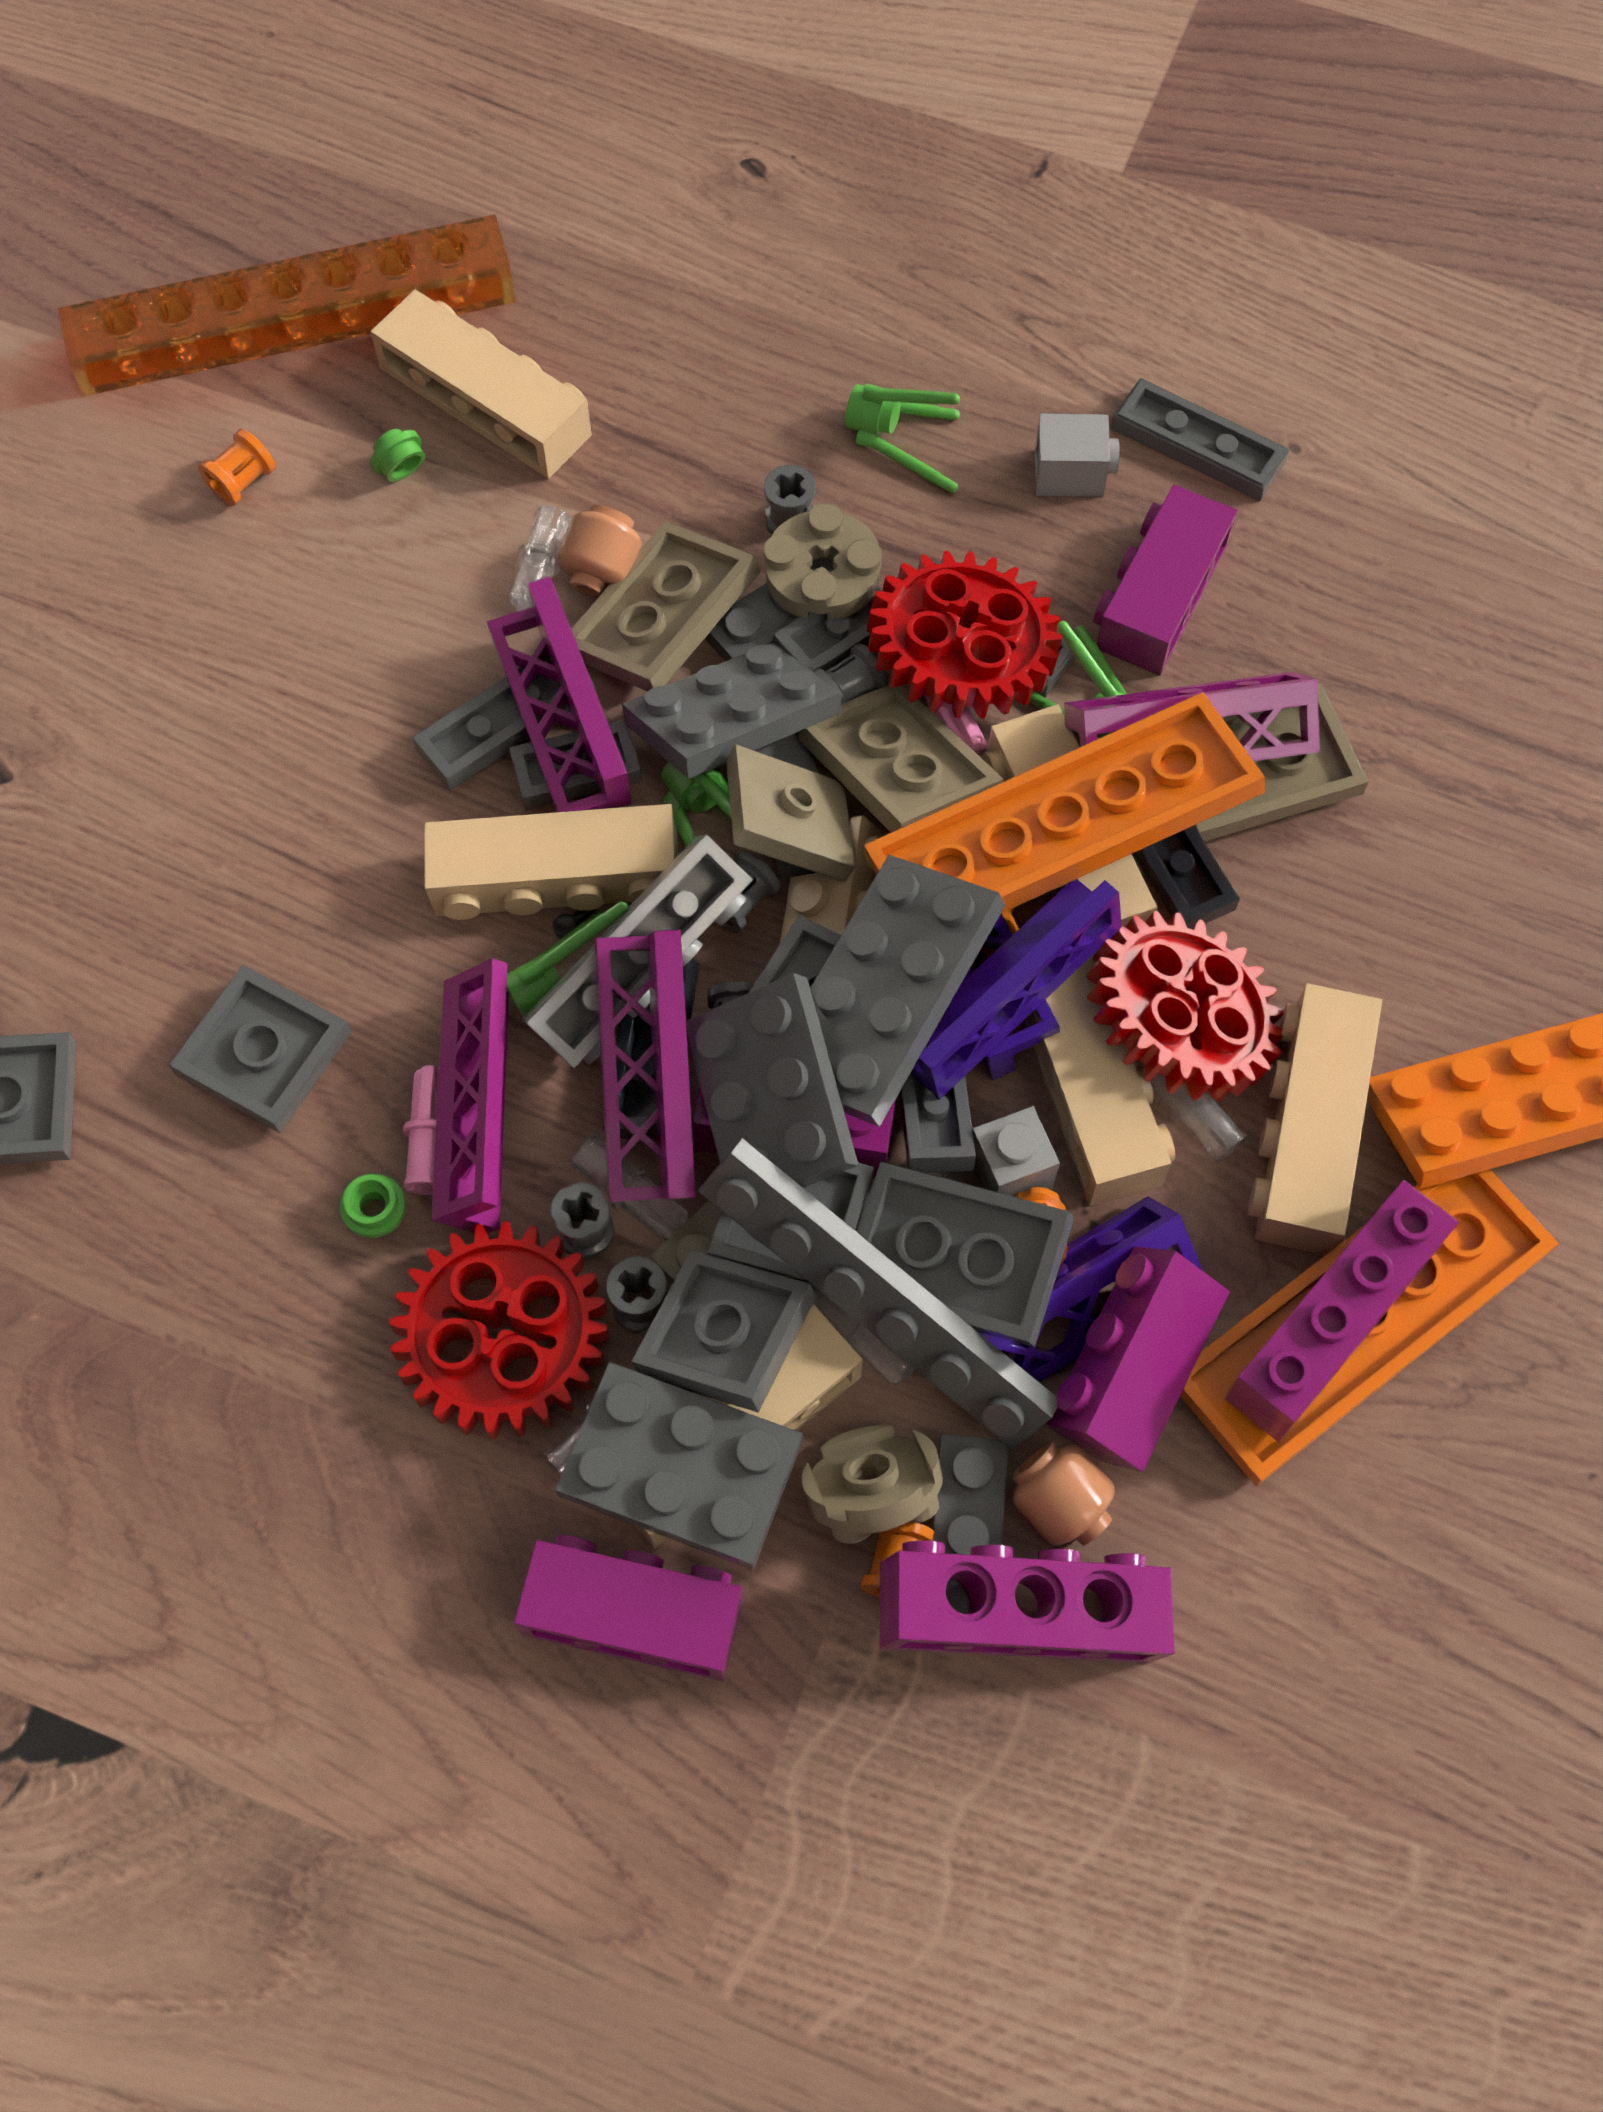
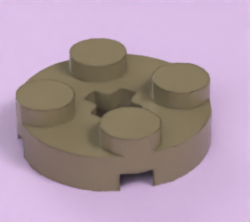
[764,503,882,620]
[802,1425,943,1544]

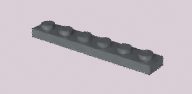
[698,1138,1057,1450]

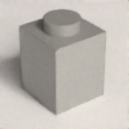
[1035,413,1119,497]
[973,1106,1060,1196]

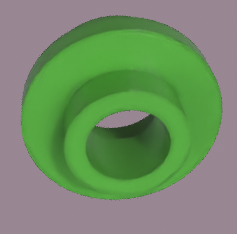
[370,429,425,482]
[340,1174,406,1238]

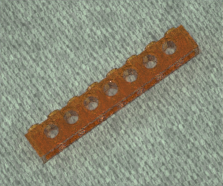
[58,214,516,397]

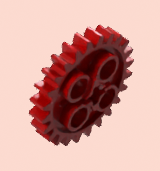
[866,550,1062,719]
[1087,911,1284,1101]
[389,1221,609,1439]

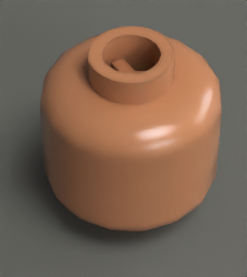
[558,505,641,598]
[1012,1441,1115,1546]

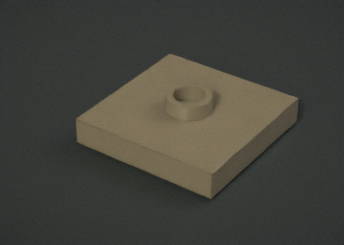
[726,744,855,881]

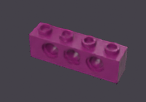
[1225,1180,1459,1443]
[879,1541,1175,1663]

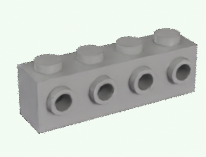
[522,834,753,1068]

